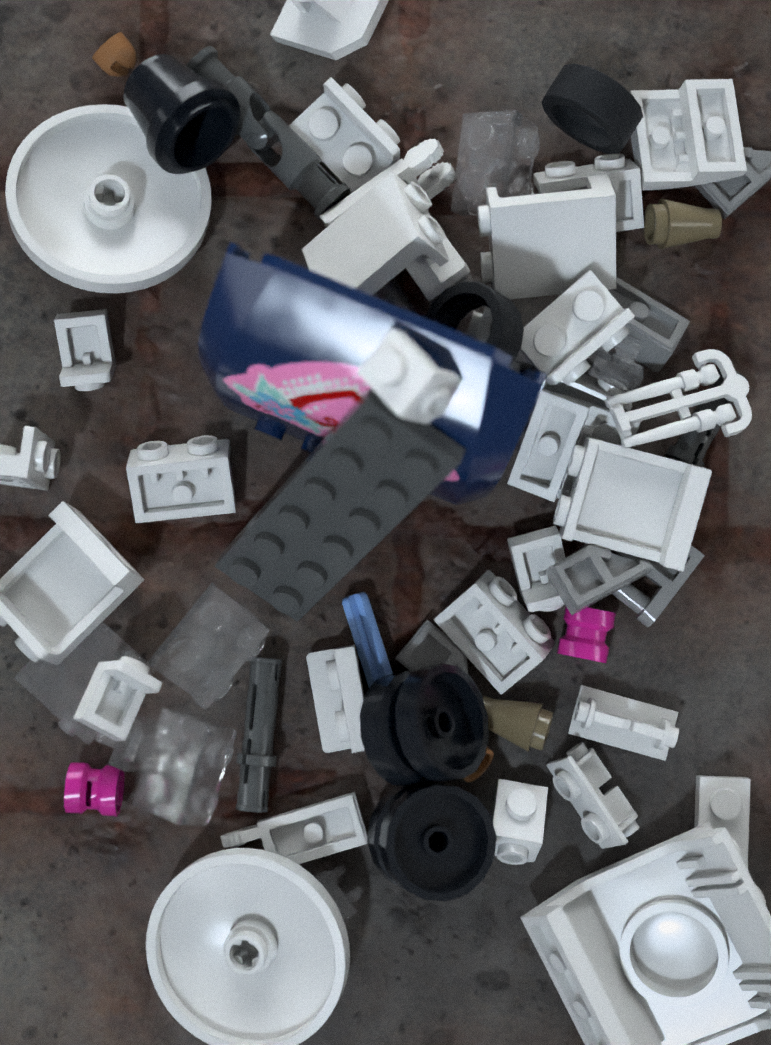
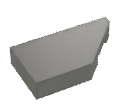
[695,147,771,220]
[545,544,654,615]
[395,620,468,674]

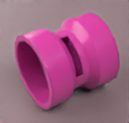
[557,606,616,663]
[64,762,125,817]

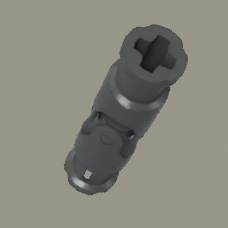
[186,46,350,221]

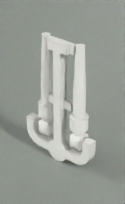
[605,349,752,448]

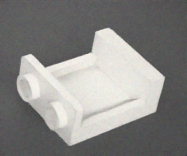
[302,171,449,296]
[477,174,616,299]
[553,436,712,571]
[0,501,145,665]

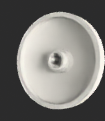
[5,104,211,293]
[146,848,350,1045]

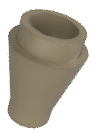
[643,199,722,250]
[483,696,554,752]

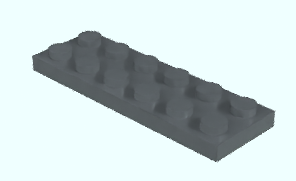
[214,388,466,622]

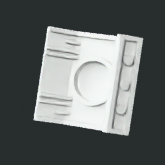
[520,822,771,1045]

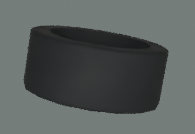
[541,63,643,154]
[424,281,524,368]

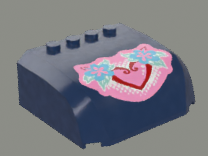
[198,242,547,505]

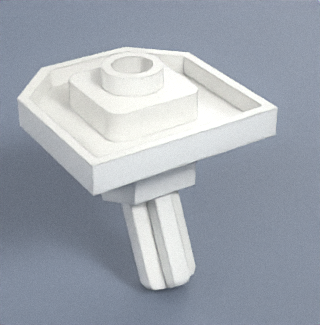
[270,0,389,60]

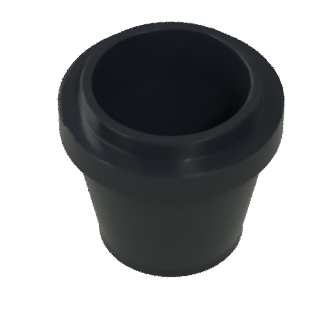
[123,54,240,174]

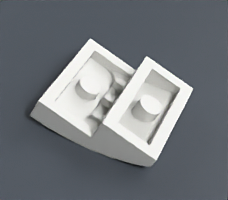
[630,79,747,191]
[507,389,642,502]

